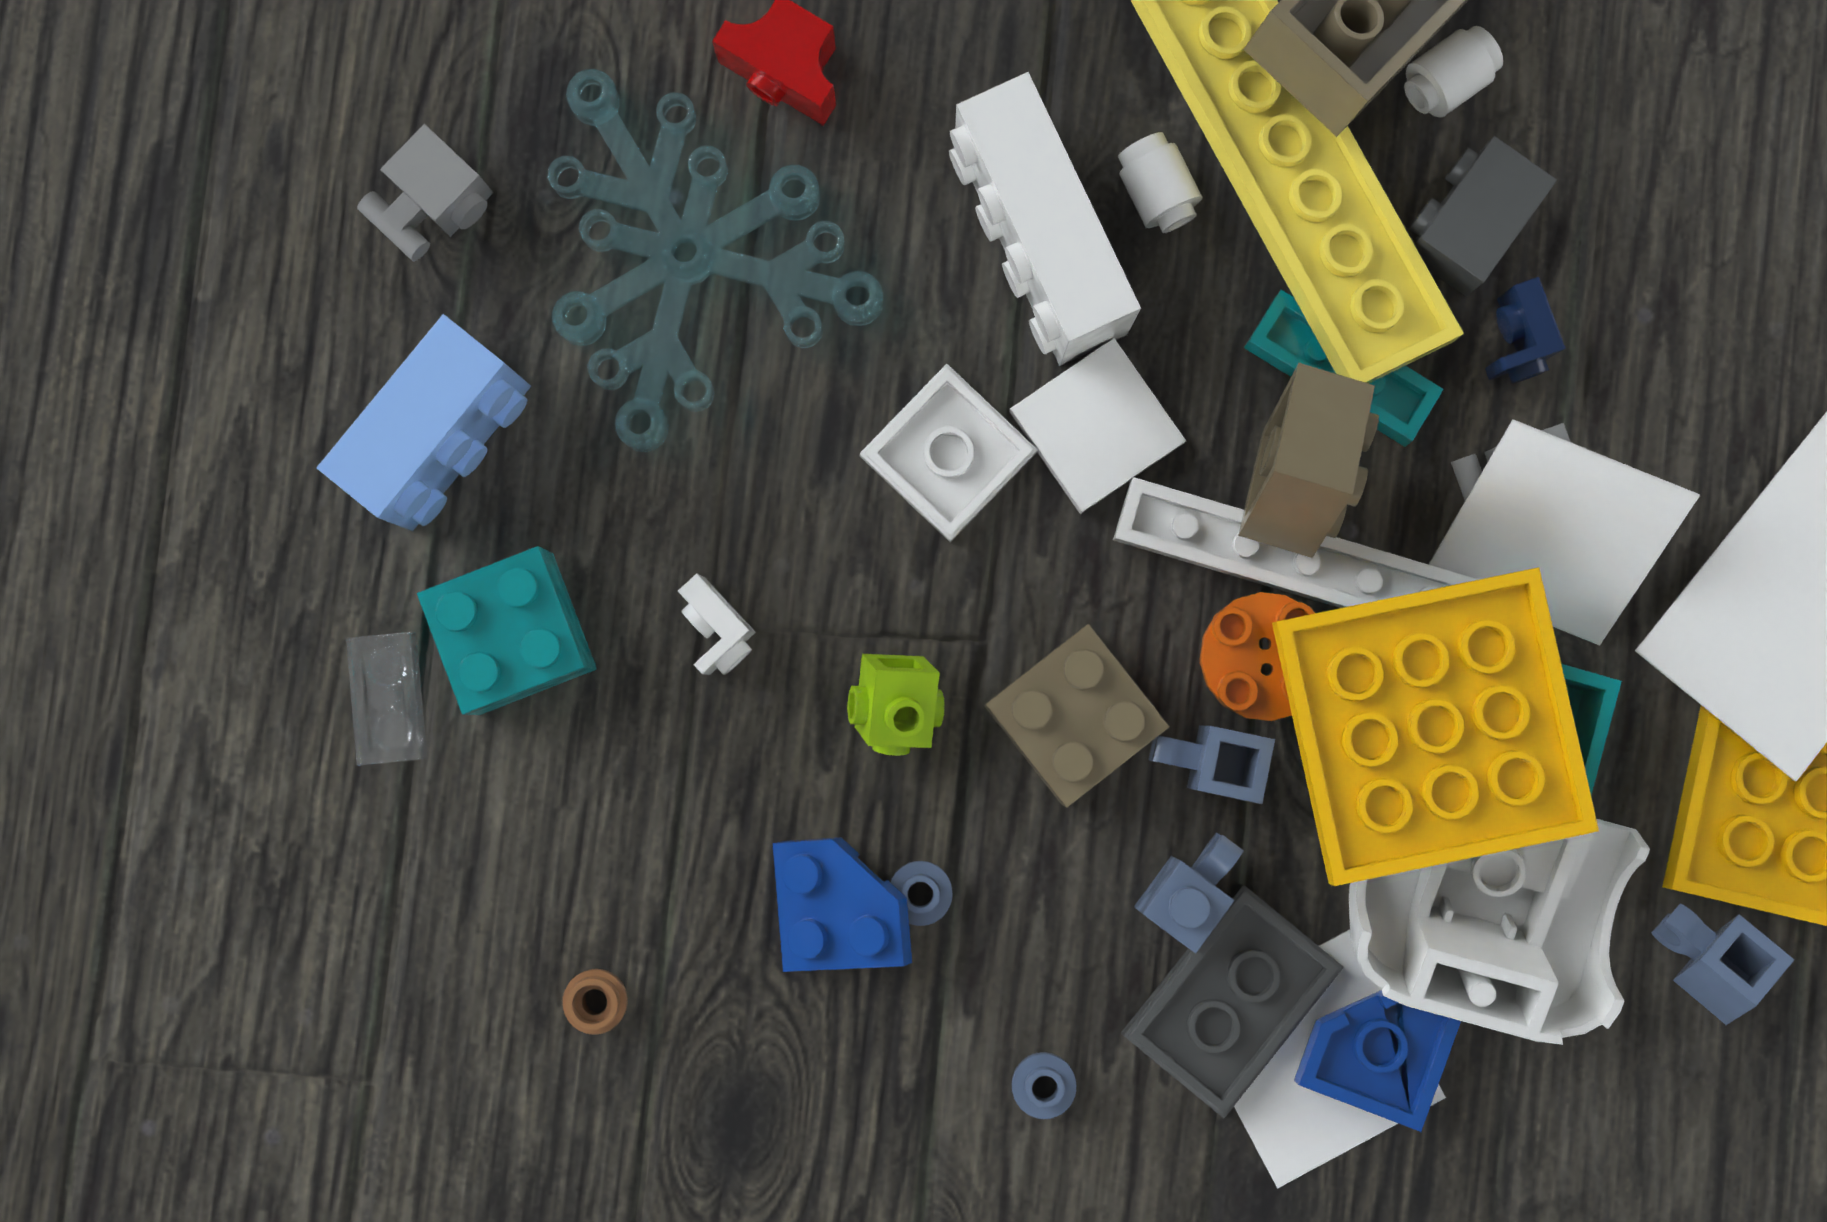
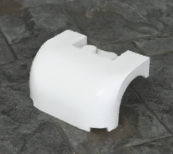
[1349,819,1650,1045]

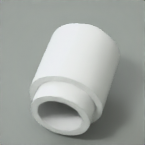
[1404,26,1503,118]
[1118,132,1203,233]

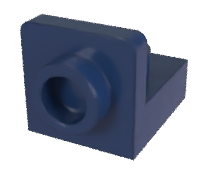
[1485,277,1566,384]

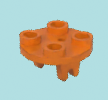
[1200,592,1315,721]

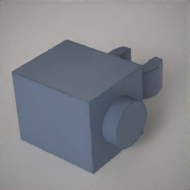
[1148,726,1275,804]
[1134,833,1244,954]
[1651,904,1795,1025]

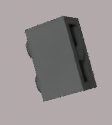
[1409,136,1557,296]

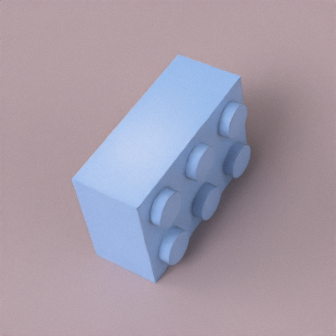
[316,314,531,531]

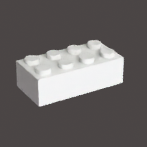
[949,72,1141,366]

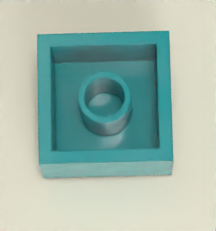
[417,546,597,715]

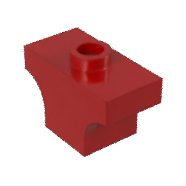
[712,0,836,126]

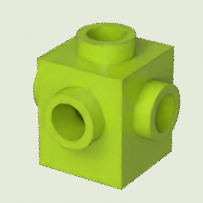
[847,654,944,756]

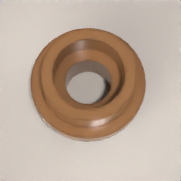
[563,969,628,1035]

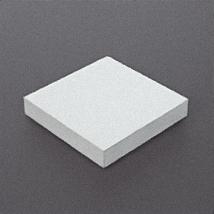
[1009,338,1186,514]
[860,364,1038,543]

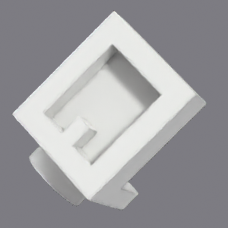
[678,573,756,675]

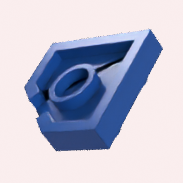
[773,837,912,972]
[1294,990,1461,1132]

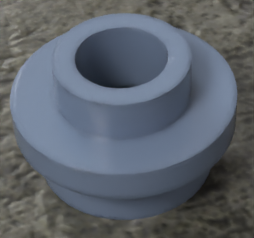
[890,861,952,926]
[1012,1052,1076,1119]

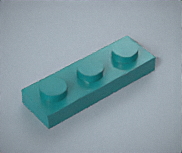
[1244,290,1444,447]

